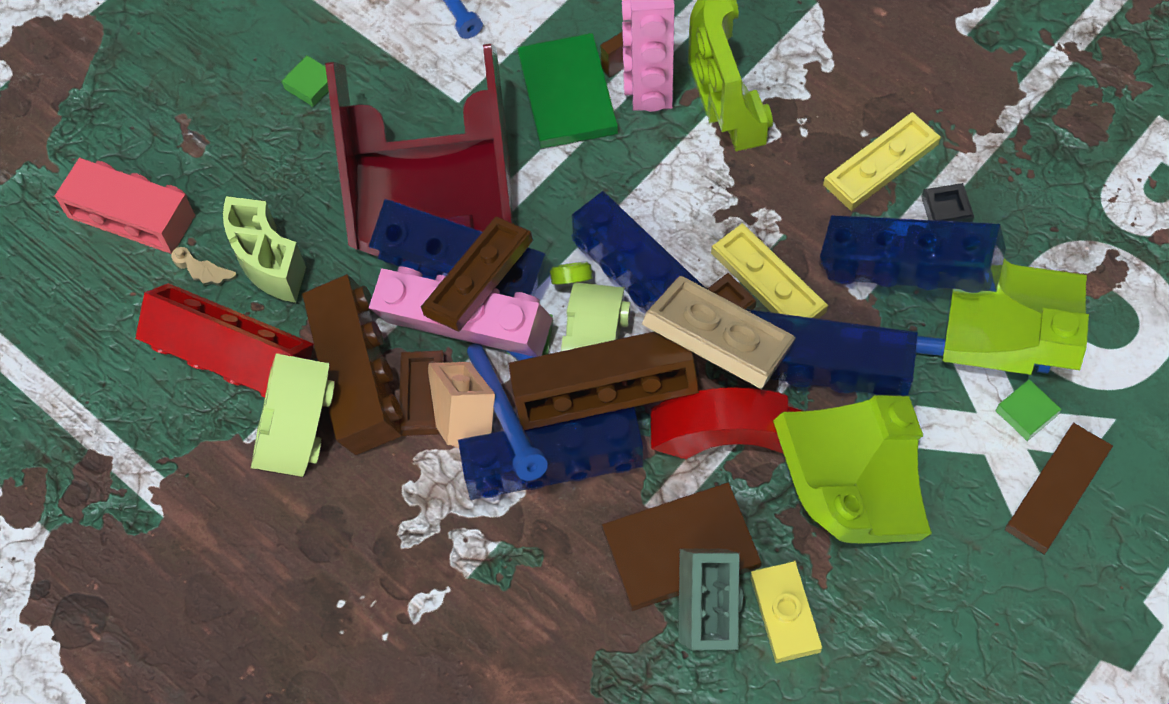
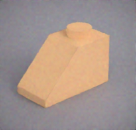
[428,362,495,449]

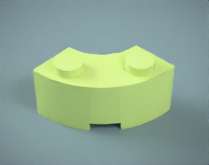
[223,196,306,303]
[561,282,631,351]
[251,353,334,477]

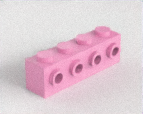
[622,0,674,112]
[369,267,553,357]

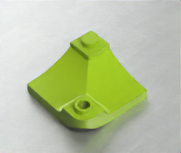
[688,0,773,151]
[942,248,1089,375]
[773,395,932,544]

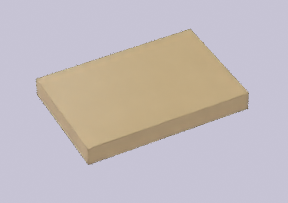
[642,276,796,389]

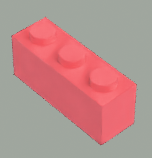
[55,158,196,254]

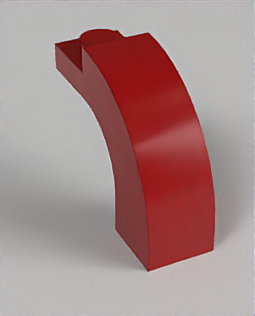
[651,388,802,460]

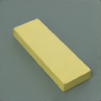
[823,112,941,211]
[711,223,828,336]

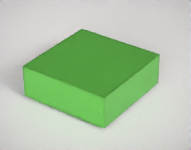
[282,55,329,107]
[996,379,1062,441]

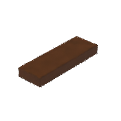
[421,217,533,332]
[1005,422,1113,555]

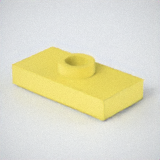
[750,561,822,663]

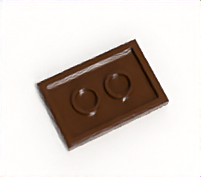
[602,482,762,611]

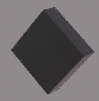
[921,183,974,231]

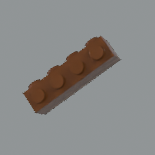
[302,274,403,455]
[508,331,699,430]

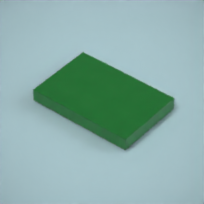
[517,33,618,149]

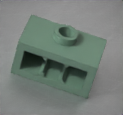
[678,549,743,650]

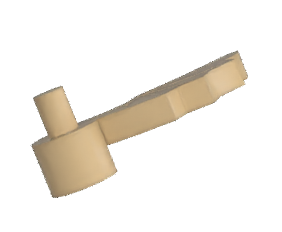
[171,247,237,286]

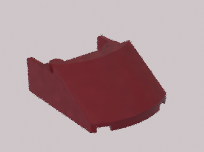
[325,43,513,262]

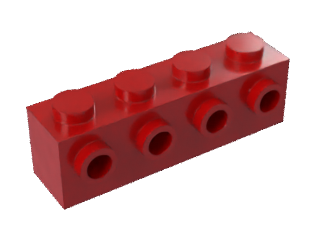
[135,283,314,398]

